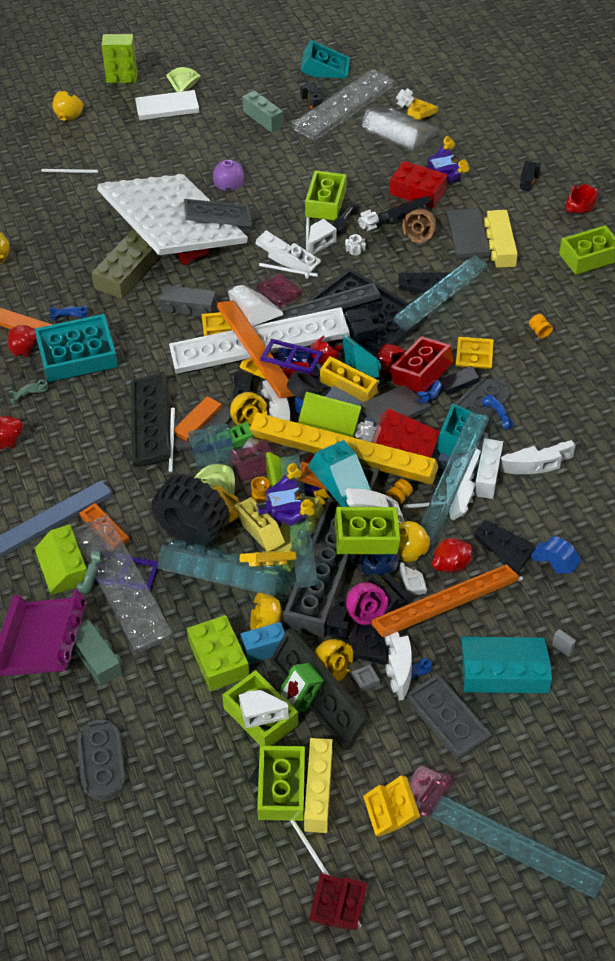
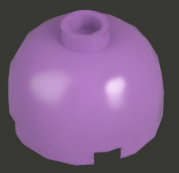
[213,160,245,190]

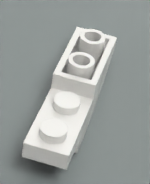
[256,230,321,272]
[261,380,290,446]
[499,440,575,474]
[447,448,481,521]
[345,488,405,523]
[384,632,412,701]

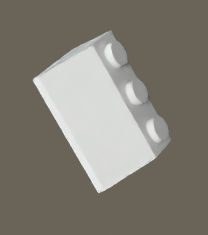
[228,285,283,326]

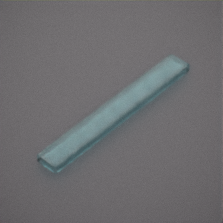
[393,255,487,331]
[420,412,489,554]
[280,455,318,588]
[427,794,606,899]

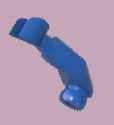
[49,306,88,321]
[417,380,442,403]
[481,395,513,430]
[410,658,432,682]

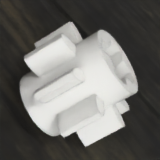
[396,88,414,108]
[358,209,379,231]
[345,234,366,255]
[354,421,377,442]

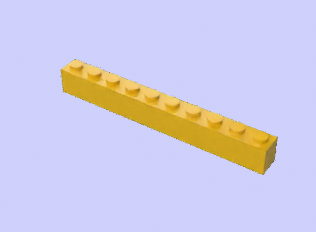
[250,412,438,485]

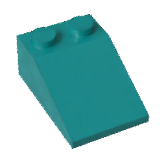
[301,40,350,78]
[308,440,371,507]

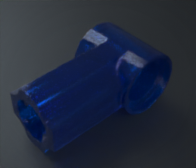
[277,348,313,367]

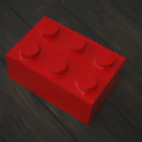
[389,161,448,208]
[390,336,454,392]
[371,408,440,458]

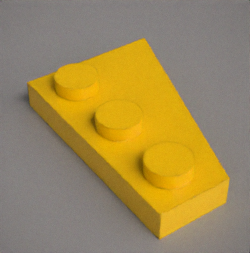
[240,551,296,566]

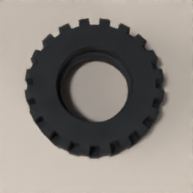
[151,474,230,548]

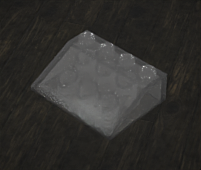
[361,107,439,150]

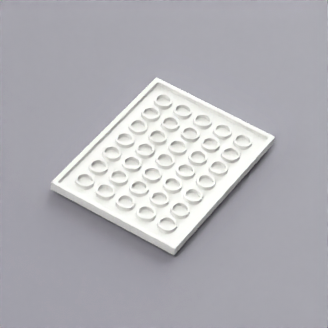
[97,174,248,255]

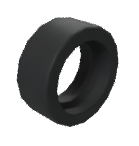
[287,371,323,401]

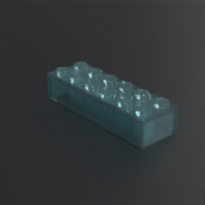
[157,539,288,596]

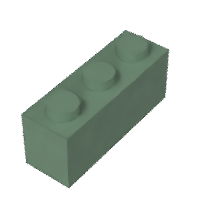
[242,91,284,132]
[73,619,123,686]

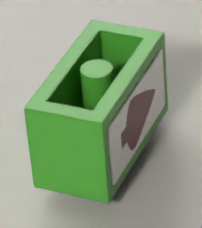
[279,663,324,713]

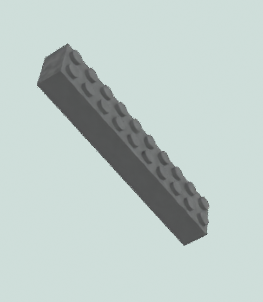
[284,465,379,637]

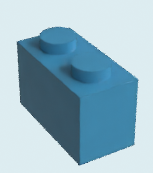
[241,622,285,664]

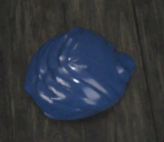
[361,549,400,577]

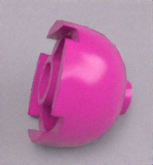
[346,582,389,625]

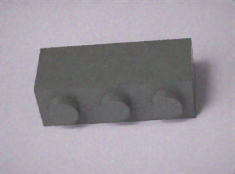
[160,285,216,317]

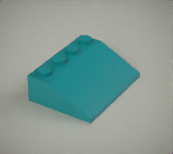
[34,314,118,382]
[461,637,552,694]

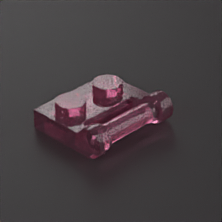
[256,273,302,308]
[229,439,271,482]
[408,765,454,817]

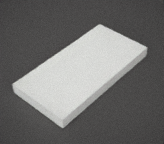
[135,90,199,120]

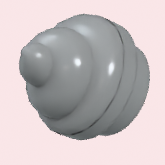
[243,437,262,456]

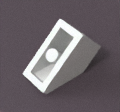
[309,219,336,255]
[239,690,289,728]

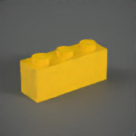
[320,357,378,402]

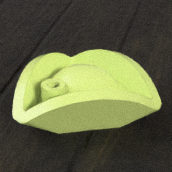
[166,67,201,92]
[195,464,235,495]

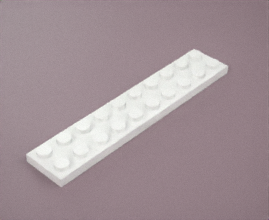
[169,307,350,374]

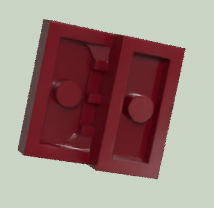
[308,873,367,930]

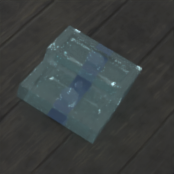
[188,424,236,469]

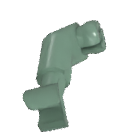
[8,379,47,404]
[77,550,105,594]

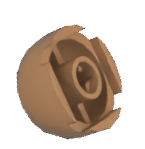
[402,208,436,243]

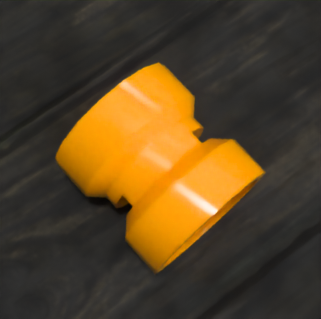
[529,314,553,338]
[251,476,270,503]
[386,479,413,505]

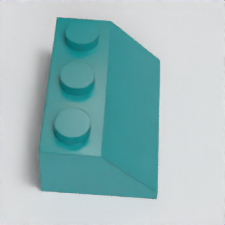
[342,334,381,378]
[434,403,486,456]

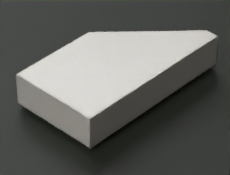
[399,562,427,595]

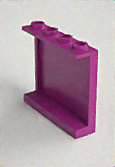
[0,589,86,676]

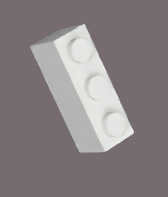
[474,438,503,499]

